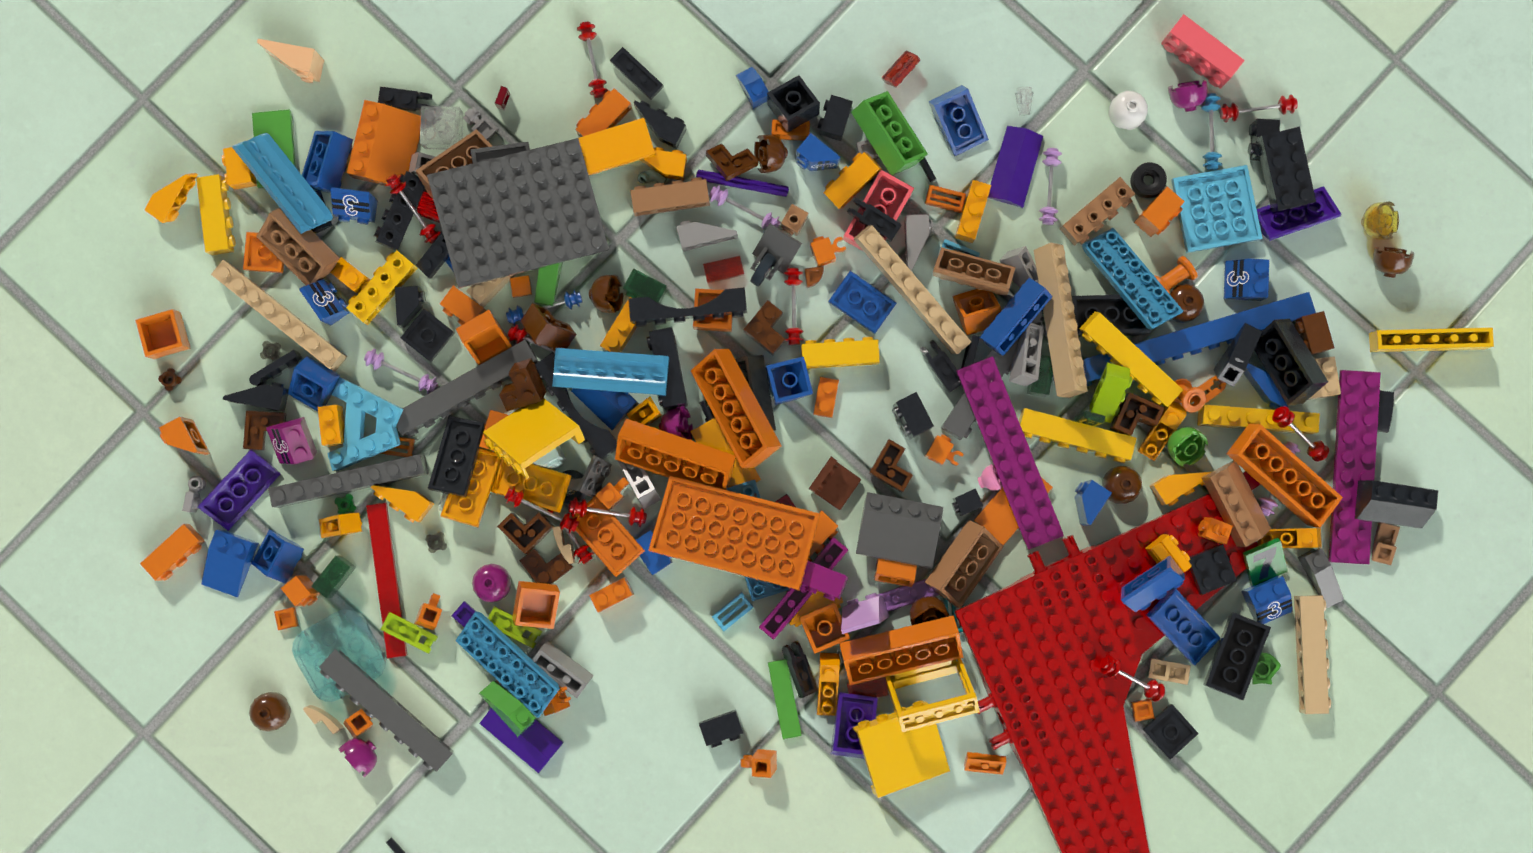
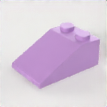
[841,593,889,634]

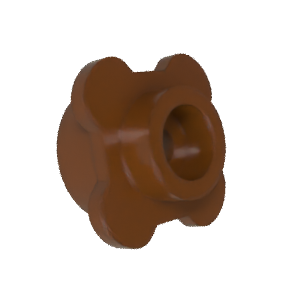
[158,368,182,391]

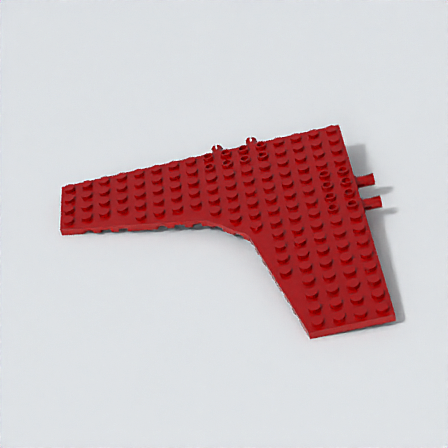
[954,493,1259,853]

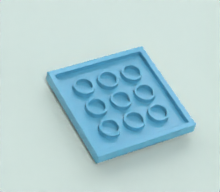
[1171,165,1263,253]

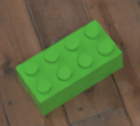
[851,91,928,176]

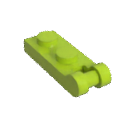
[488,606,542,648]
[380,612,438,654]

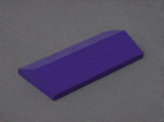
[988,126,1043,208]
[1257,186,1342,241]
[197,449,281,531]
[479,708,564,773]

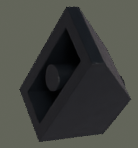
[395,286,425,328]

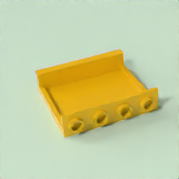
[483,397,585,479]
[853,700,950,798]

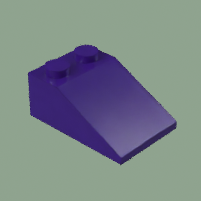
[830,692,878,759]

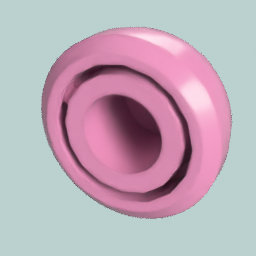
[978,464,1002,490]

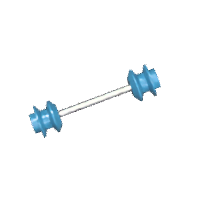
[1201,93,1222,170]

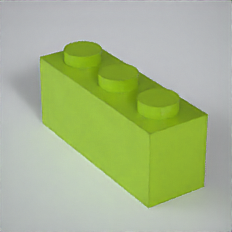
[1088,362,1132,423]

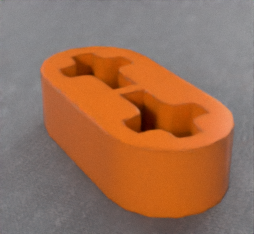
[1198,376,1226,403]

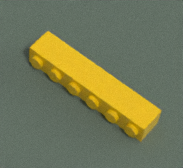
[1079,312,1183,407]
[1369,328,1494,352]
[1197,405,1320,434]
[1019,408,1137,463]

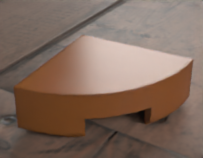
[805,266,824,288]

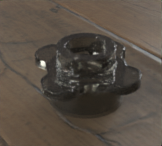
[260,341,281,361]
[426,532,447,553]

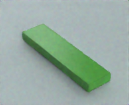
[768,659,802,739]

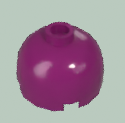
[1168,80,1208,112]
[659,406,693,440]
[472,564,511,602]
[338,738,377,777]

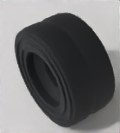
[1130,162,1167,198]

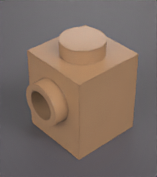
[781,204,809,236]

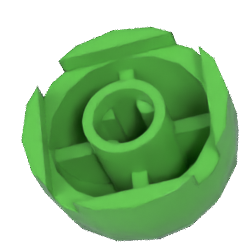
[1167,427,1208,466]

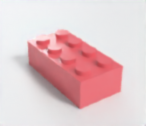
[1161,14,1245,89]
[843,170,914,251]

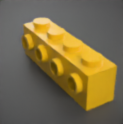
[346,250,418,325]

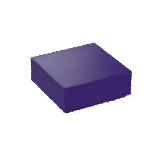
[451,601,476,627]

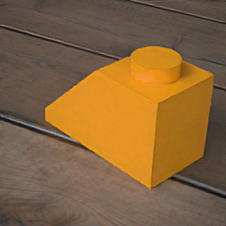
[330,257,370,294]
[627,396,662,425]
[319,513,362,538]

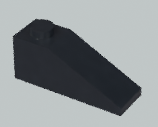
[223,382,289,412]

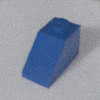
[736,67,769,109]

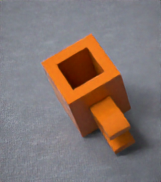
[810,236,846,267]
[925,434,964,466]
[595,477,629,510]
[1198,517,1233,544]
[414,593,443,630]
[543,686,571,716]
[343,708,375,738]
[740,749,777,778]

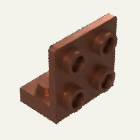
[809,456,861,510]

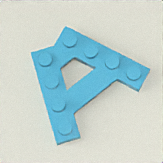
[327,377,403,472]

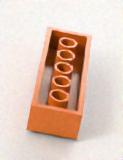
[691,349,782,468]
[615,418,736,490]
[1226,424,1343,528]
[839,615,963,685]

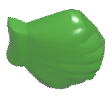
[1252,653,1281,685]

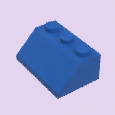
[302,131,353,193]
[571,388,639,431]
[1121,556,1185,612]

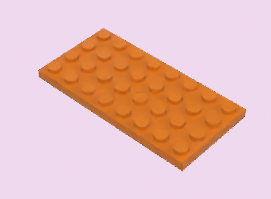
[648,476,820,591]

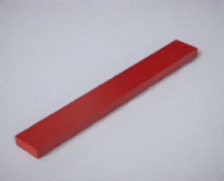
[366,503,408,659]

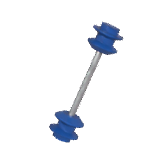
[506,289,583,326]

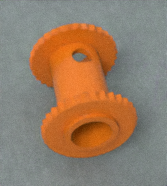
[1174,378,1206,413]

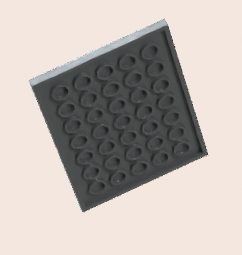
[427,138,609,289]

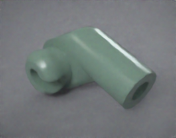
[638,169,667,184]

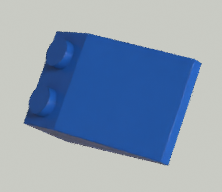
[929,85,989,156]
[201,530,259,597]

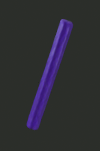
[696,169,789,197]

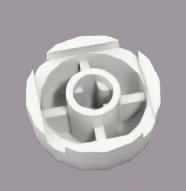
[1109,91,1148,130]

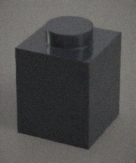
[951,489,983,516]

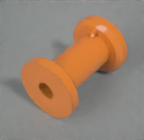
[1154,256,1198,294]

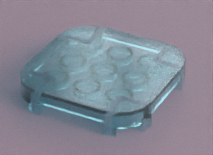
[292,609,387,702]

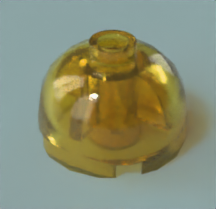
[1361,201,1399,240]

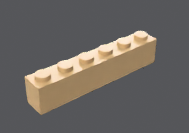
[1294,595,1331,714]

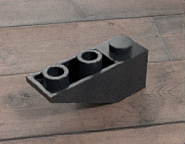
[634,100,687,149]
[1213,323,1262,387]

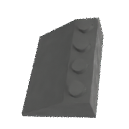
[856,492,943,569]

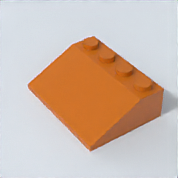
[347,100,425,185]

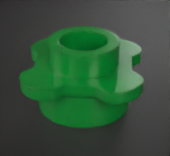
[334,494,356,515]

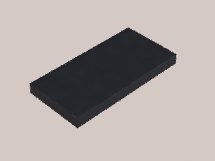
[428,416,486,497]

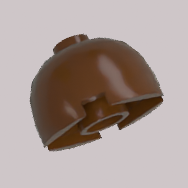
[754,135,788,173]
[1373,247,1414,278]
[589,275,624,313]
[1170,284,1204,323]
[1102,466,1142,504]
[909,596,949,625]
[249,692,291,732]

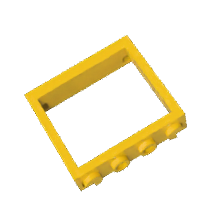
[885,658,979,732]

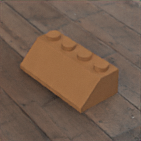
[416,129,492,200]
[256,208,340,285]
[933,247,1016,296]
[1202,460,1271,547]
[925,520,1004,609]

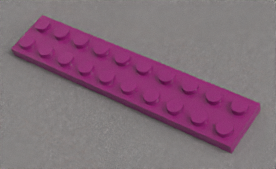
[956,356,1064,550]
[1328,370,1381,565]

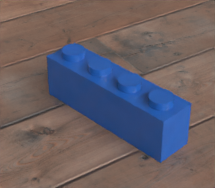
[980,278,1053,356]

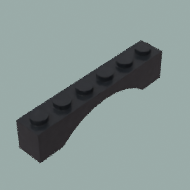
[628,287,747,327]
[535,352,617,459]

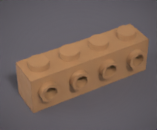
[1060,177,1135,246]
[630,178,710,216]

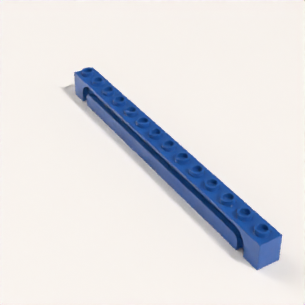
[1050,292,1316,387]

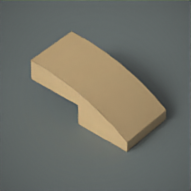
[552,526,575,564]
[1148,658,1191,685]
[303,705,344,734]

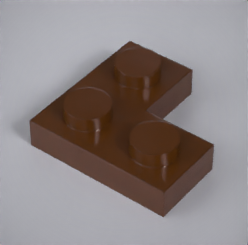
[706,143,759,181]
[243,411,287,450]
[519,549,574,584]

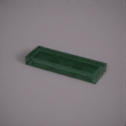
[1074,411,1106,427]

